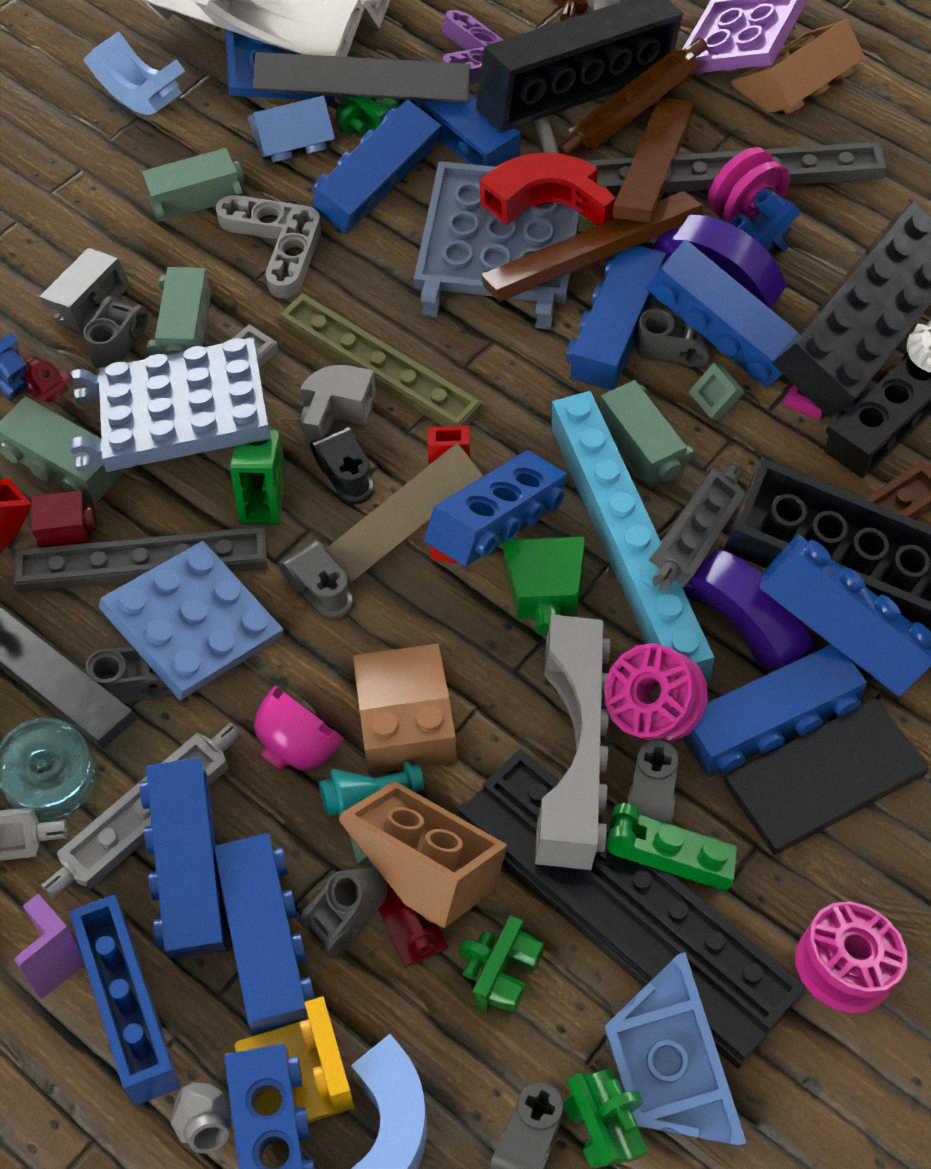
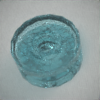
[0,718,96,820]

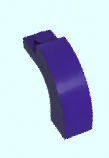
[650,215,787,309]
[682,549,815,669]

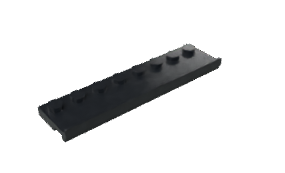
[455,749,807,1069]

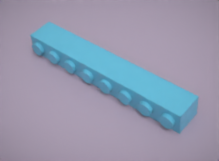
[551,391,714,684]

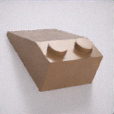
[353,643,457,774]
[339,781,508,928]

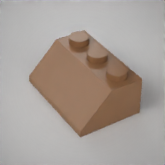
[731,19,865,114]

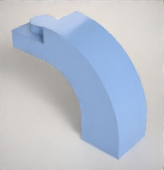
[83,31,185,115]
[351,1034,427,1169]

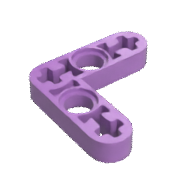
[441,10,503,84]

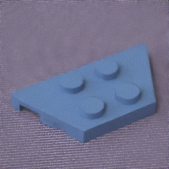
[604,952,747,1145]

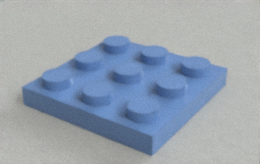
[99,541,284,700]

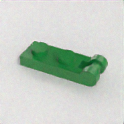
[606,803,737,892]

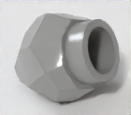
[171,1082,231,1153]

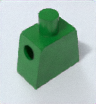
[230,426,285,524]
[503,537,584,636]

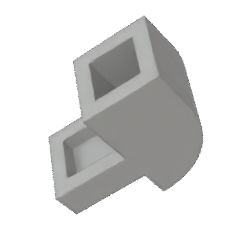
[300,365,376,448]

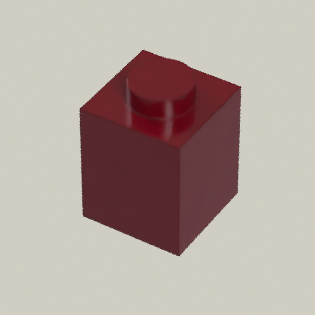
[32,490,97,548]

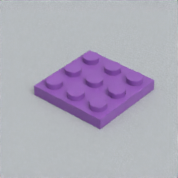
[683,0,808,75]

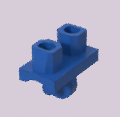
[729,188,801,253]
[0,332,28,401]

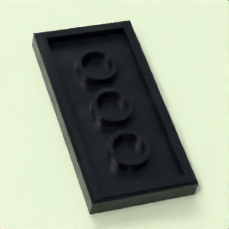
[724,698,929,856]

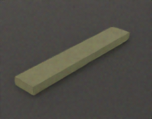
[277,293,483,427]

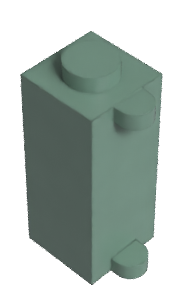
[142,148,244,222]
[146,267,211,355]
[599,380,696,488]

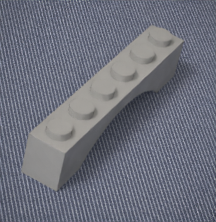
[535,614,610,870]

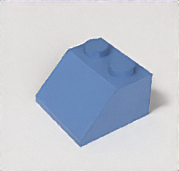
[247,95,335,163]

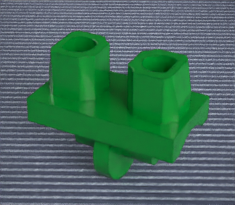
[336,96,399,135]
[458,915,544,1013]
[563,1068,649,1169]

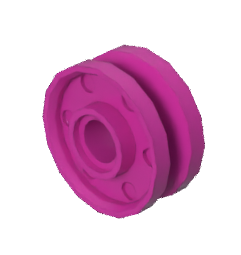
[707,147,790,223]
[605,643,708,743]
[795,901,907,1014]

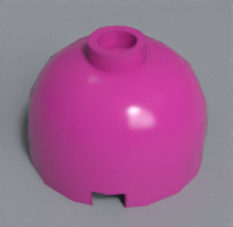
[254,685,345,771]

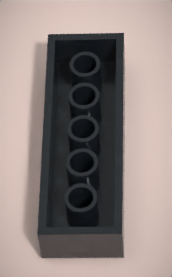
[476,0,683,132]
[772,201,931,418]
[723,458,931,631]

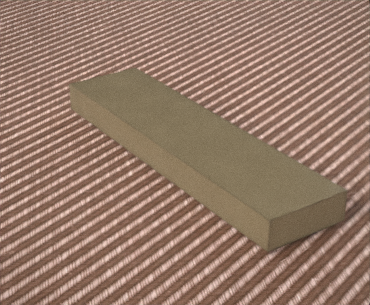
[326,443,484,582]

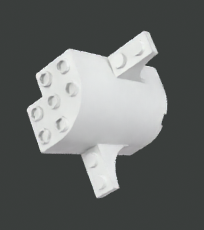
[142,0,390,57]

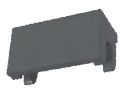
[39,248,131,335]

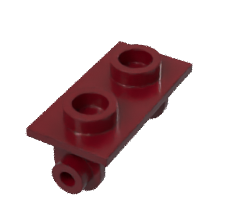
[23,355,74,402]
[378,881,448,968]

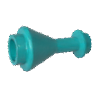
[319,761,424,819]

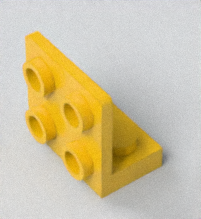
[234,996,355,1123]

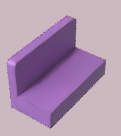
[14,894,85,999]

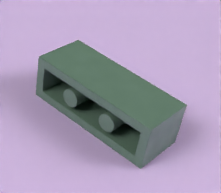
[0,396,125,505]

